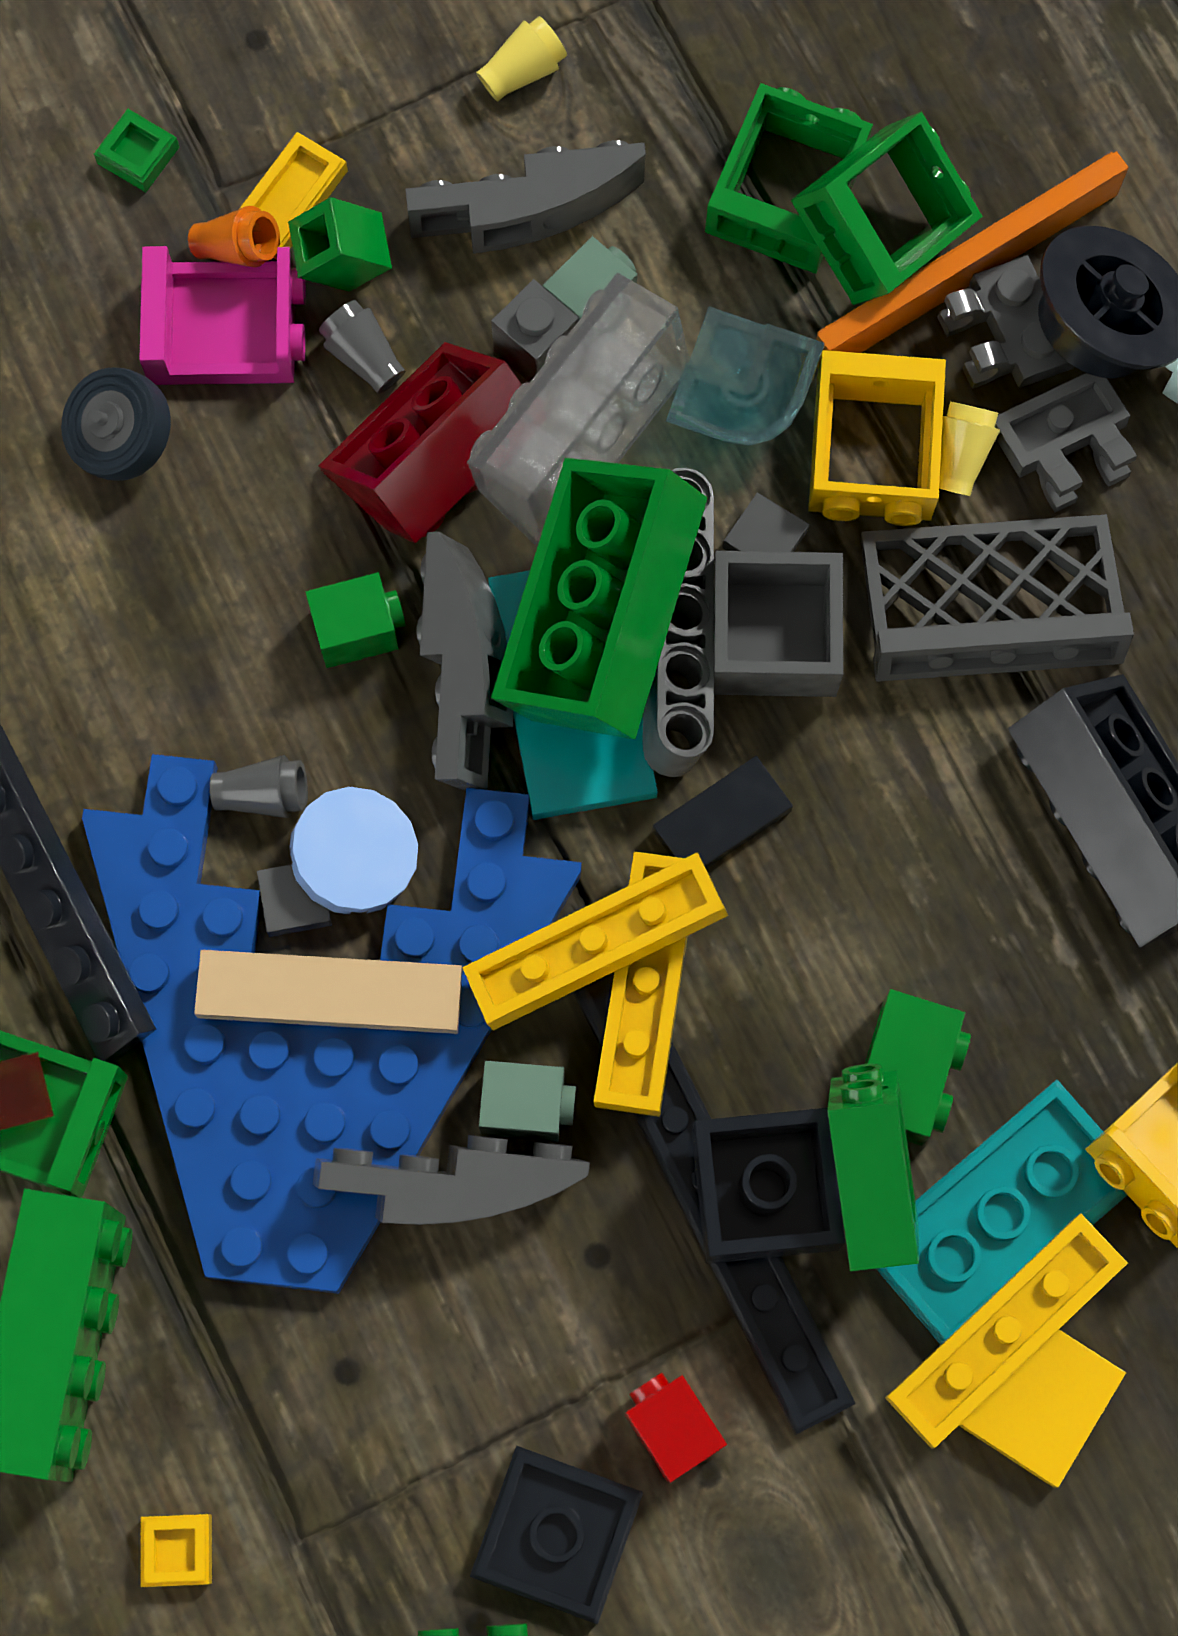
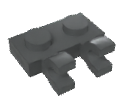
[937,255,1074,389]
[995,373,1137,513]

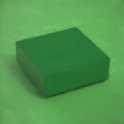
[94,109,180,193]

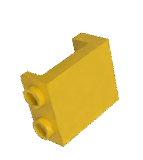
[1085,1062,1178,1248]

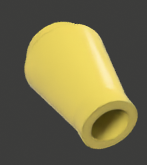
[476,16,567,102]
[939,401,1000,496]

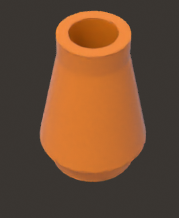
[188,206,280,268]

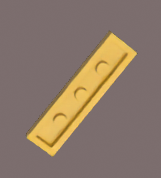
[462,852,729,1031]
[594,852,688,1117]
[885,1213,1128,1449]

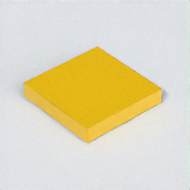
[959,1329,1126,1488]

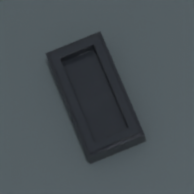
[652,756,793,869]

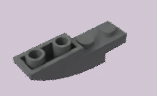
[406,140,646,254]
[417,532,513,791]
[313,1135,590,1225]

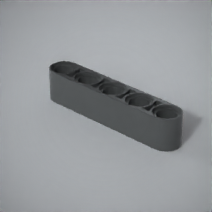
[643,467,714,777]

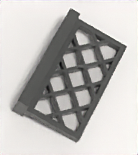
[860,514,1134,682]

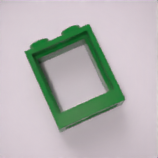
[705,83,873,274]
[791,111,983,305]
[827,1064,919,1271]

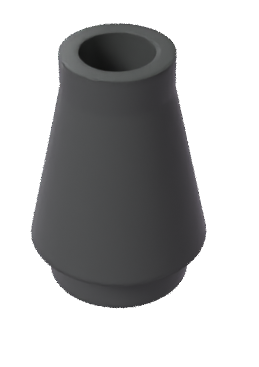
[319,300,406,394]
[210,755,308,818]

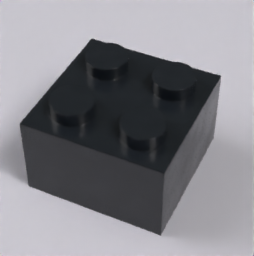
[691,1108,845,1264]

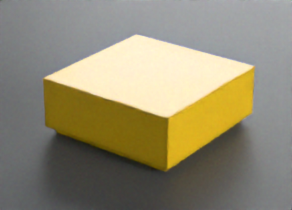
[141,1514,212,1587]

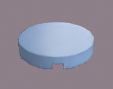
[290,787,418,914]

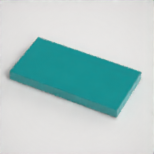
[488,570,658,820]
[876,1080,1127,1345]

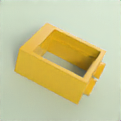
[808,350,946,526]

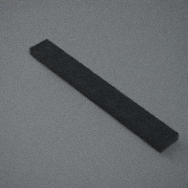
[573,972,856,1435]

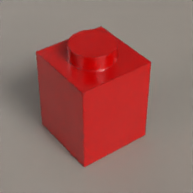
[624,1372,727,1484]

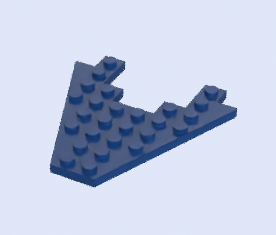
[82,754,582,1294]

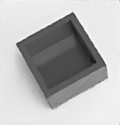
[714,551,843,697]

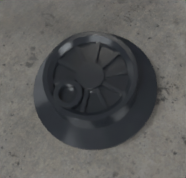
[1038,226,1178,378]

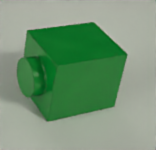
[288,197,392,292]
[305,572,406,669]

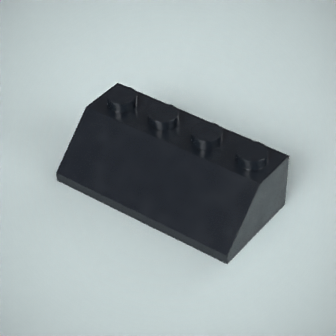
[1008,674,1178,947]

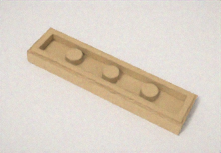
[194,950,463,1034]

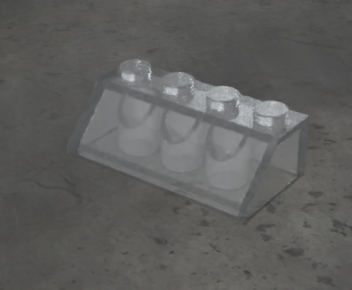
[467,272,692,547]

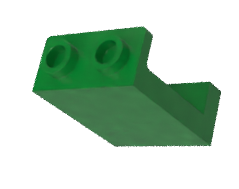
[0,1030,128,1198]

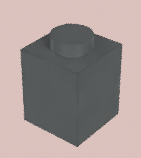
[491,279,579,389]

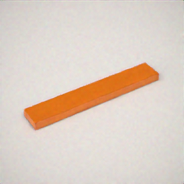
[812,151,1129,369]

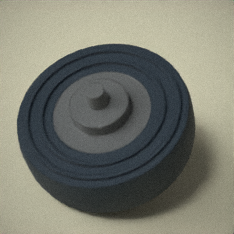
[61,367,171,481]

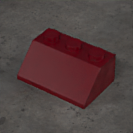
[318,342,544,543]

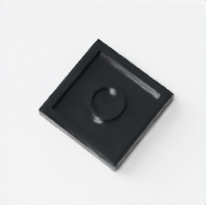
[470,1445,643,1624]

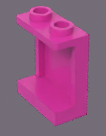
[140,246,306,385]

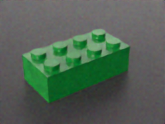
[491,458,708,740]
[0,1188,133,1482]

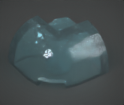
[666,306,825,446]

